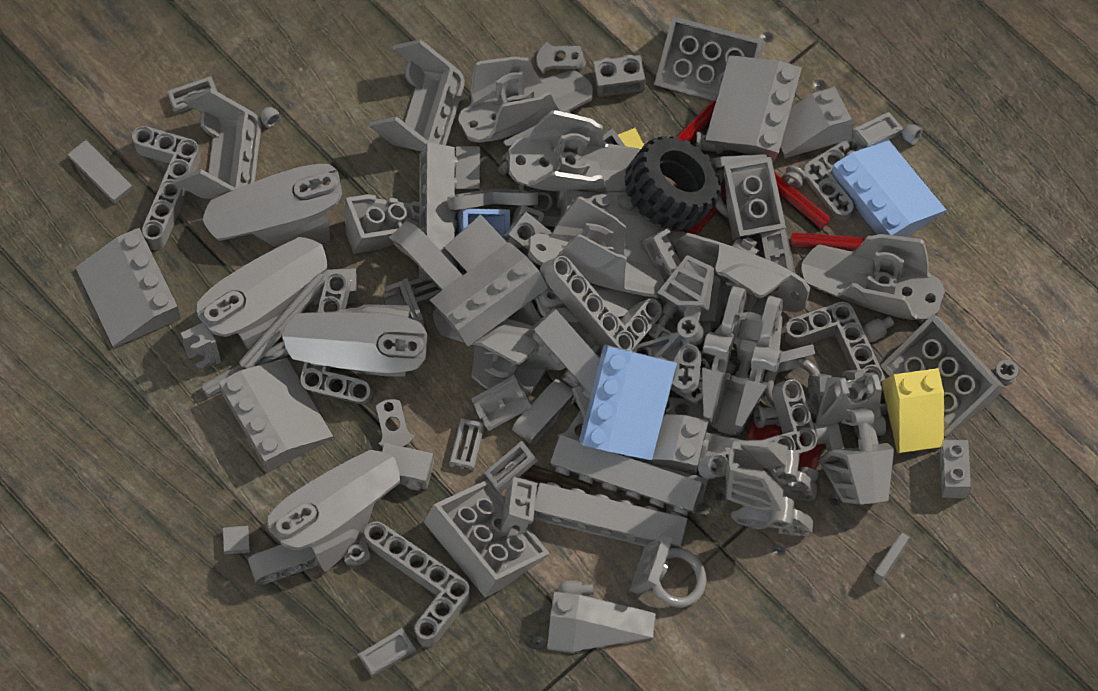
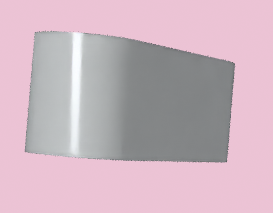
[512,378,576,446]
[248,545,319,585]

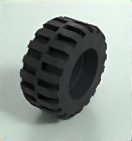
[624,136,721,231]

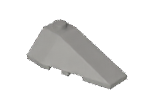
[344,195,419,254]
[547,592,656,653]

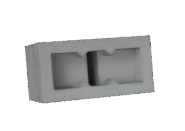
[593,55,645,97]
[503,212,552,267]
[940,440,971,498]

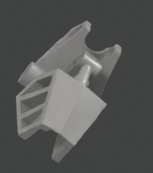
[632,255,722,405]
[702,286,783,437]
[808,370,894,504]
[726,440,817,536]

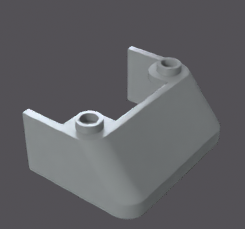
[368,39,464,152]
[174,88,261,199]

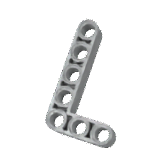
[132,126,201,250]
[389,221,463,291]
[540,256,662,351]
[301,272,374,404]
[785,302,888,416]
[698,379,817,479]
[365,522,470,647]

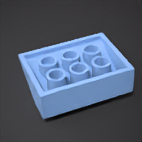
[832,140,947,237]
[579,345,677,460]

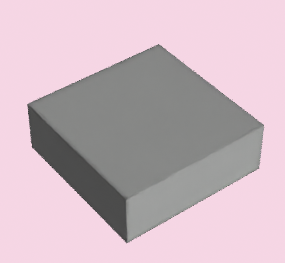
[223,526,250,554]

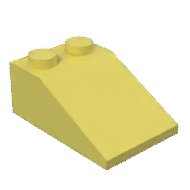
[881,368,944,454]

